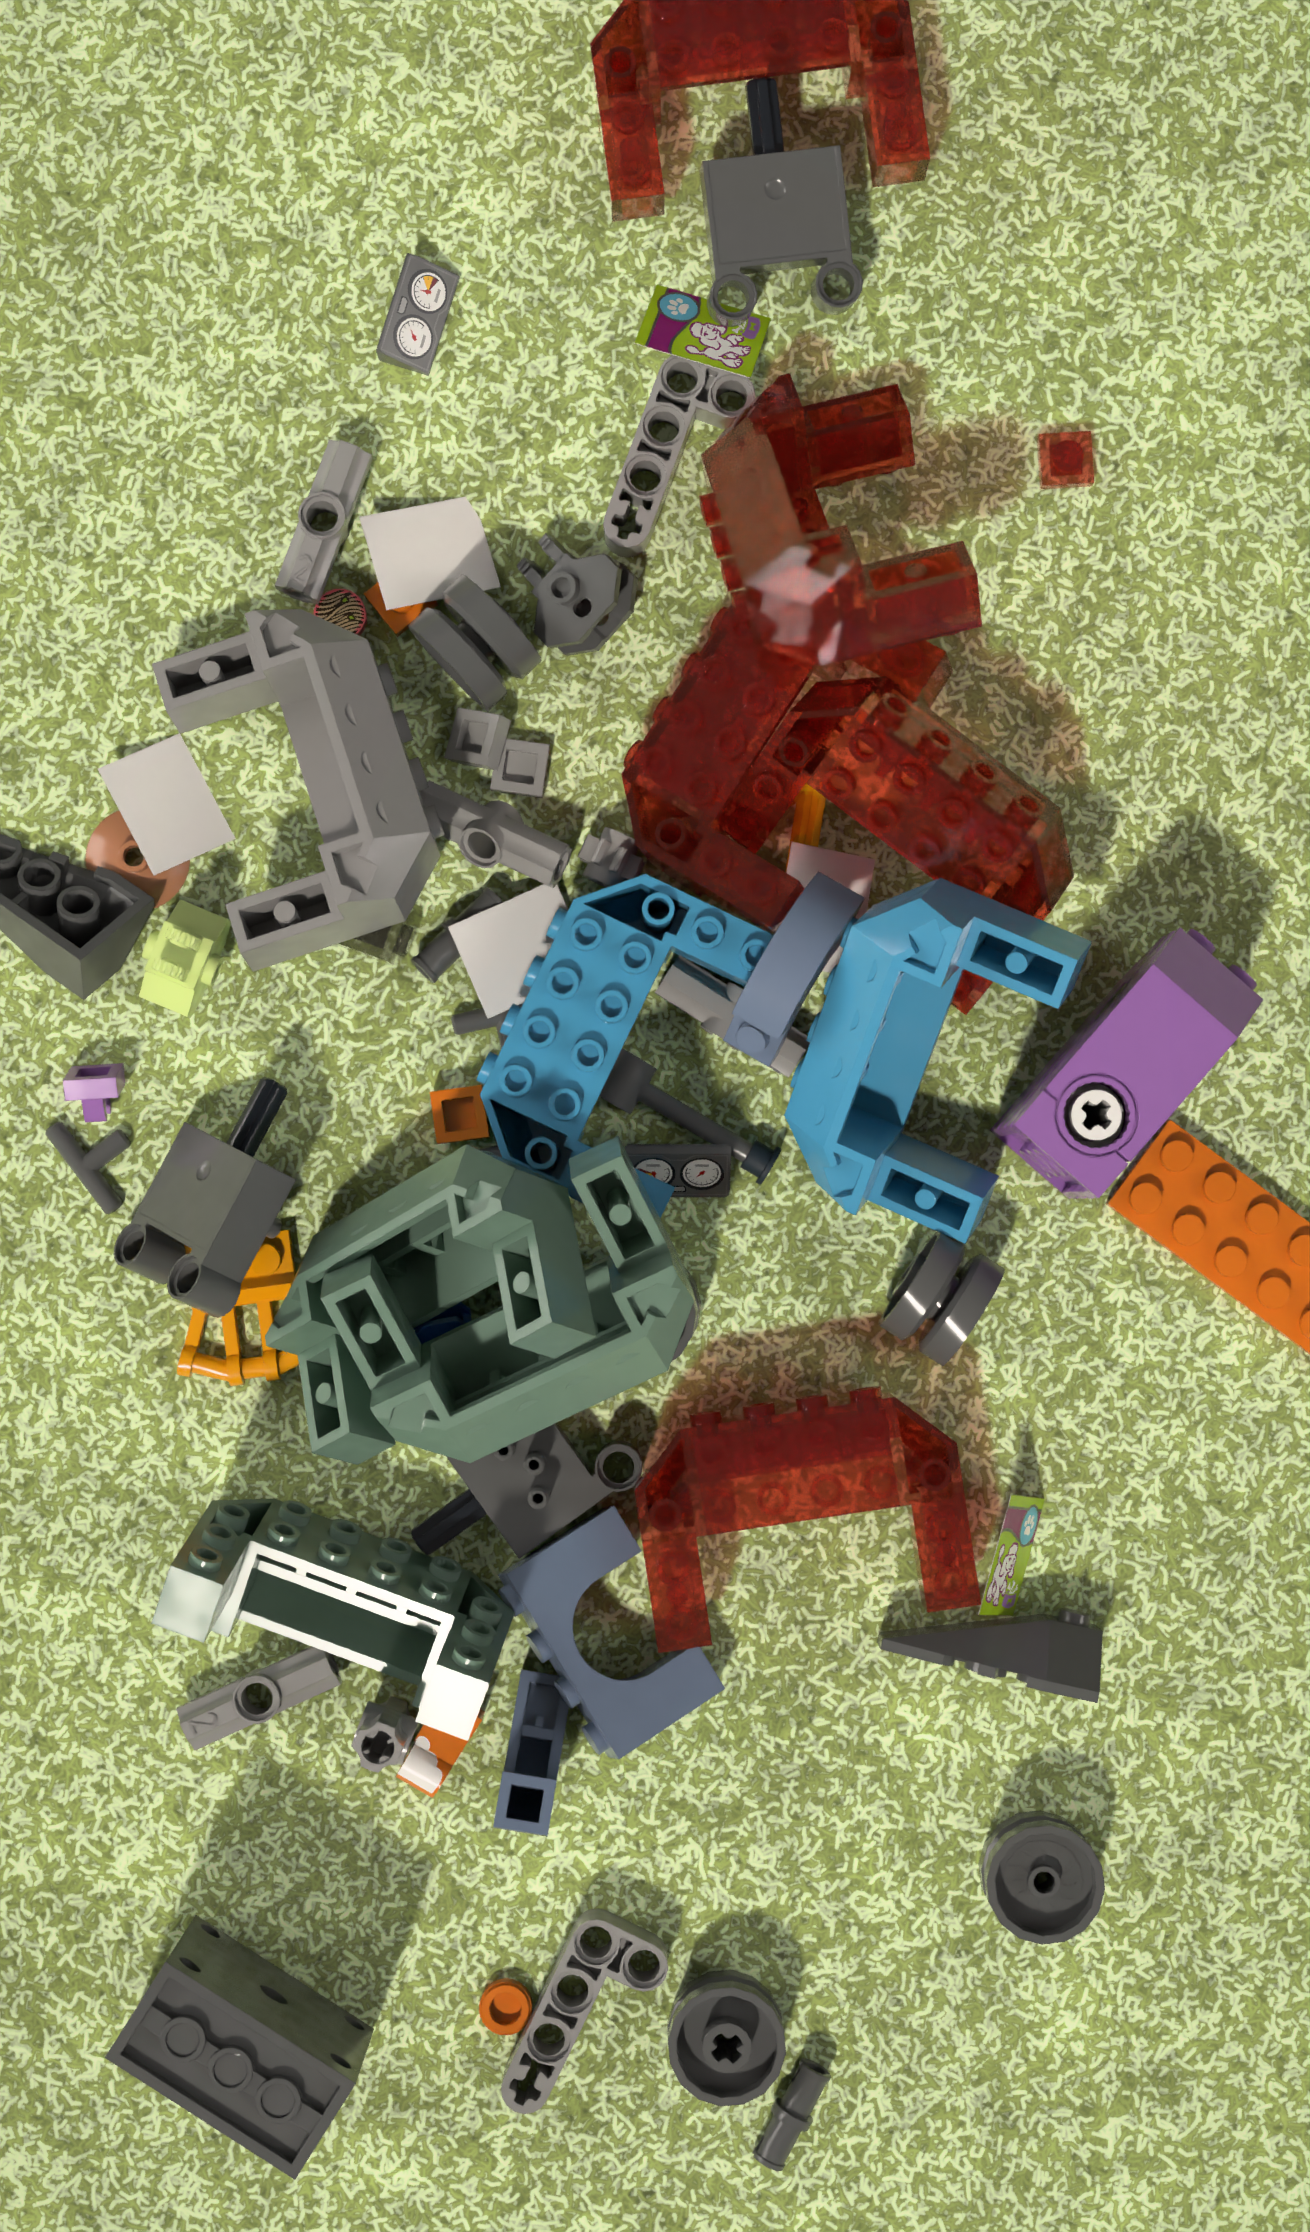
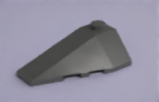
[0,834,155,1000]
[877,1608,1103,1703]

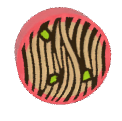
[314,589,367,636]

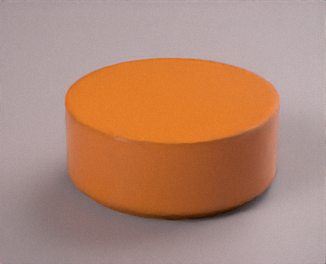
[479,1978,533,2035]

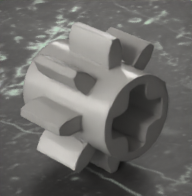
[577,827,645,888]

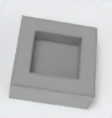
[444,707,511,771]
[490,738,550,798]

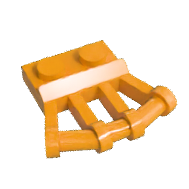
[177,1230,299,1386]

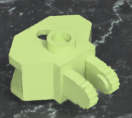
[139,899,231,1018]

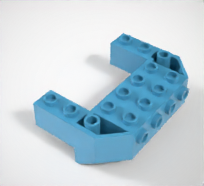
[476,874,774,1218]
[784,878,1092,1244]

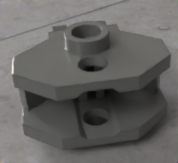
[517,533,638,656]

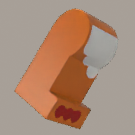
[395,1709,485,1798]

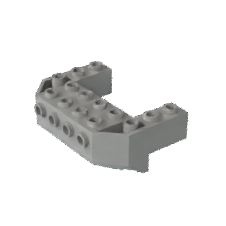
[152,609,444,972]

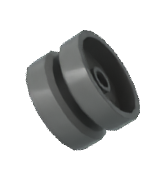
[408,575,542,712]
[879,1231,1005,1366]
[978,1810,1105,1945]
[667,1970,786,2106]

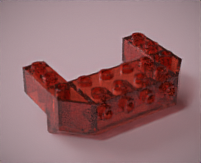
[590,0,930,222]
[699,373,982,666]
[621,575,953,935]
[713,676,1074,1015]
[634,1386,981,1653]

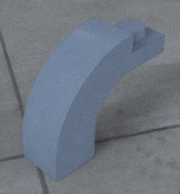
[723,871,865,1067]
[493,1669,569,1837]

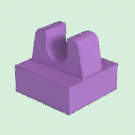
[63,1063,125,1122]

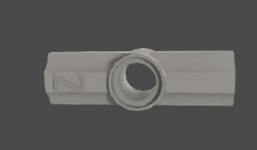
[275,439,373,605]
[420,780,572,888]
[655,955,810,1078]
[176,1646,342,1750]
[351,1696,418,1773]

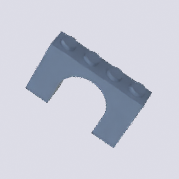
[498,1505,725,1759]

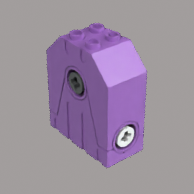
[990,927,1263,1199]

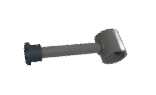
[599,1048,782,1185]

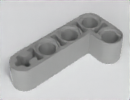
[603,355,755,558]
[501,1908,668,2114]

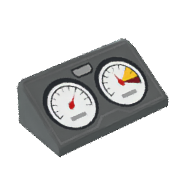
[376,253,460,376]
[625,1144,731,1198]

